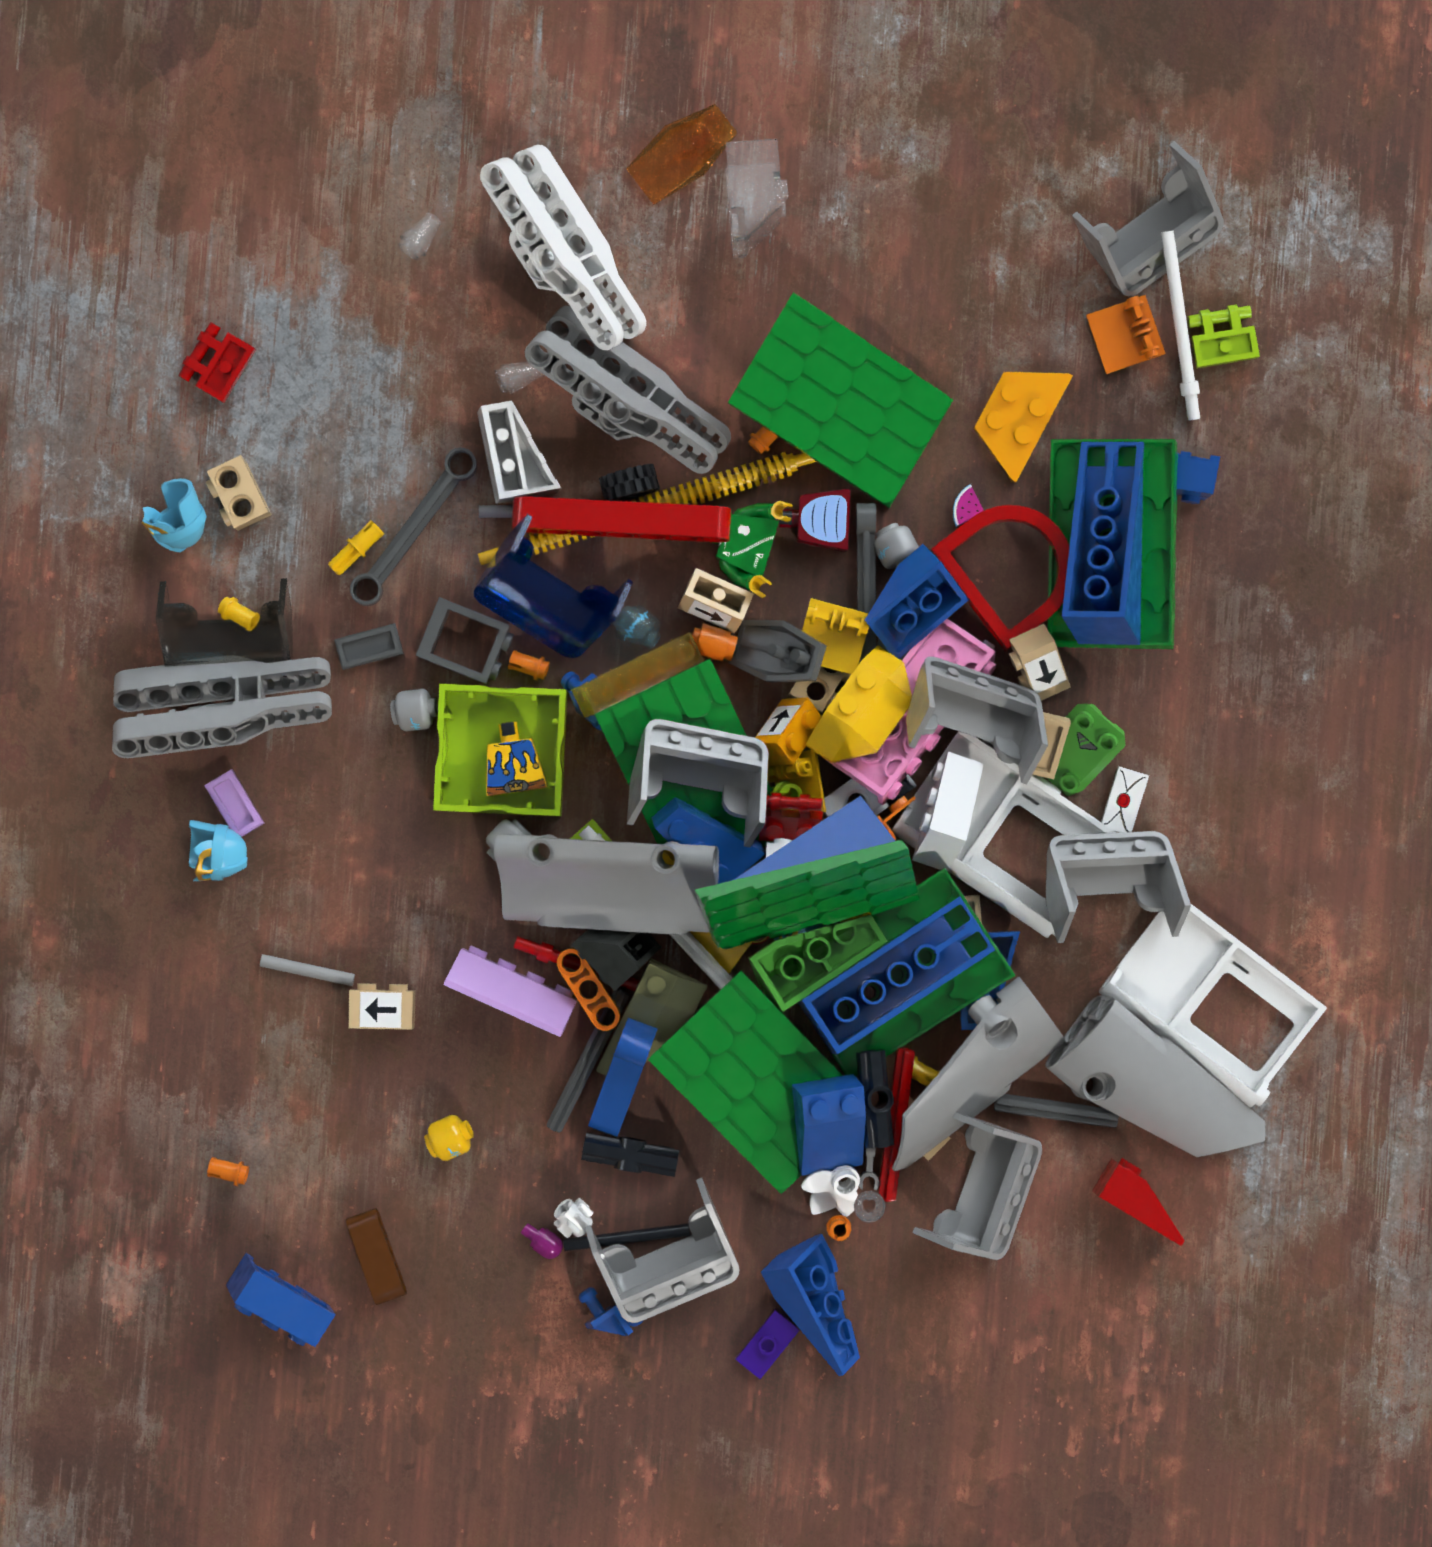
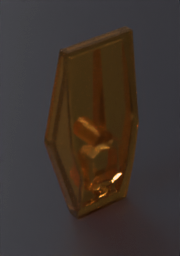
[626,104,738,205]

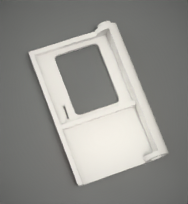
[891,731,1116,938]
[1099,904,1327,1108]

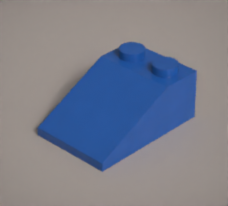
[865,544,969,659]
[792,1074,866,1176]

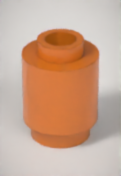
[689,623,738,662]

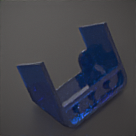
[474,514,633,658]

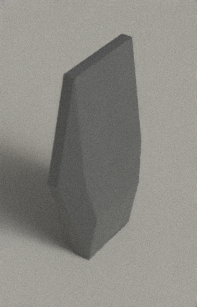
[729,620,827,682]

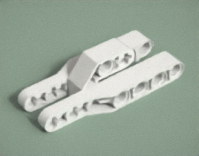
[480,145,646,350]

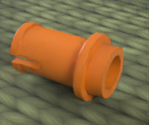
[748,426,778,455]
[508,650,550,681]
[207,1157,249,1186]
[826,1215,851,1241]

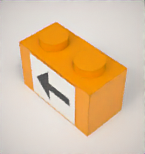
[755,697,822,766]

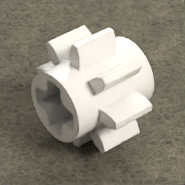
[554,1198,593,1238]

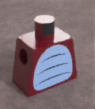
[779,489,850,552]

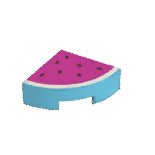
[953,484,984,527]

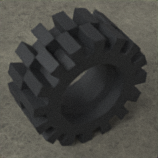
[599,464,660,501]

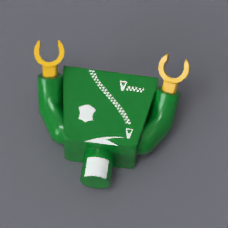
[709,501,793,598]

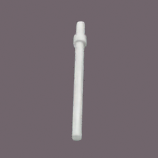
[1161,230,1200,420]

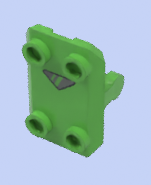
[1047,703,1125,796]

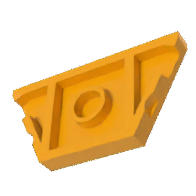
[973,372,1073,483]

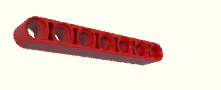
[511,496,731,543]

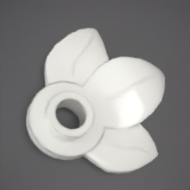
[801,1165,860,1217]

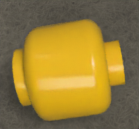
[424,1115,474,1161]

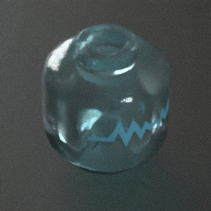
[613,605,661,652]

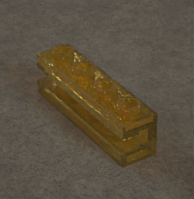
[571,632,704,718]

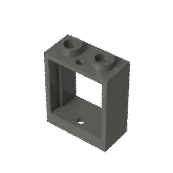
[416,597,514,685]

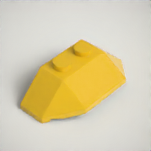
[805,645,912,763]

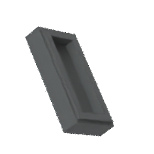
[334,623,404,670]

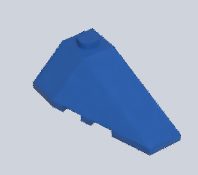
[761,1234,860,1376]

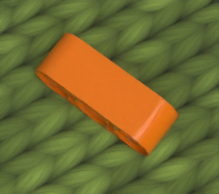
[557,948,621,1031]

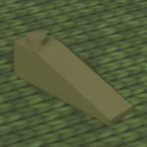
[596,958,707,1076]

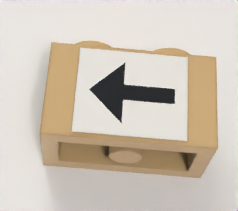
[677,568,754,634]
[1009,624,1071,701]
[349,983,415,1030]

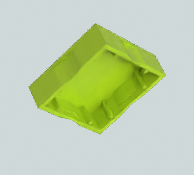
[433,684,568,817]

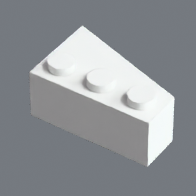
[477,401,561,504]
[912,752,984,871]

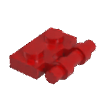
[178,322,256,403]
[759,792,823,841]

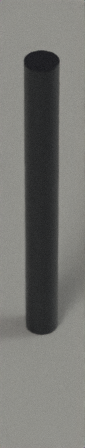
[563,1223,690,1251]

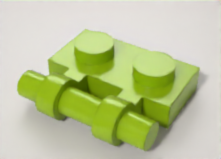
[1187,304,1260,369]

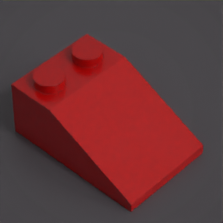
[1092,1158,1185,1246]

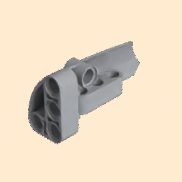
[892,976,1066,1171]
[1045,995,1265,1157]

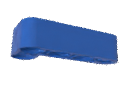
[588,1018,658,1137]

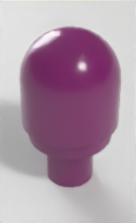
[521,1223,563,1259]

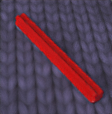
[878,1048,915,1202]

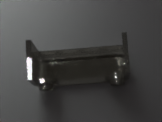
[156,578,293,677]

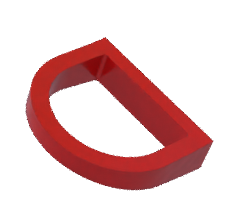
[930,505,1069,652]

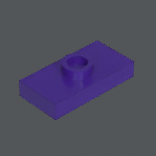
[735,1309,800,1379]

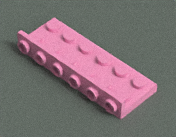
[826,618,996,805]

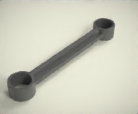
[350,447,477,606]
[856,503,876,663]

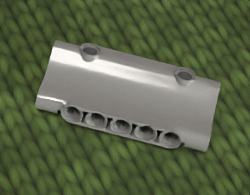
[494,834,719,934]

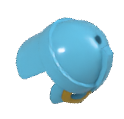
[142,479,207,552]
[189,820,248,881]

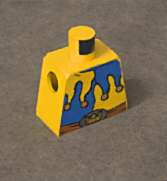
[486,722,548,796]

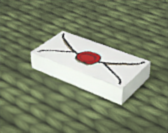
[1101,766,1149,833]

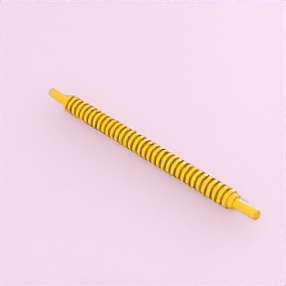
[478,452,817,566]

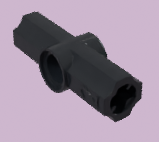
[856,1049,894,1148]
[581,1132,680,1177]

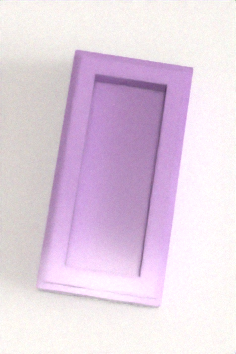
[204,769,265,837]

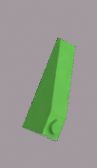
[748,915,888,1012]

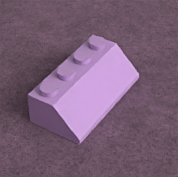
[443,945,578,1037]

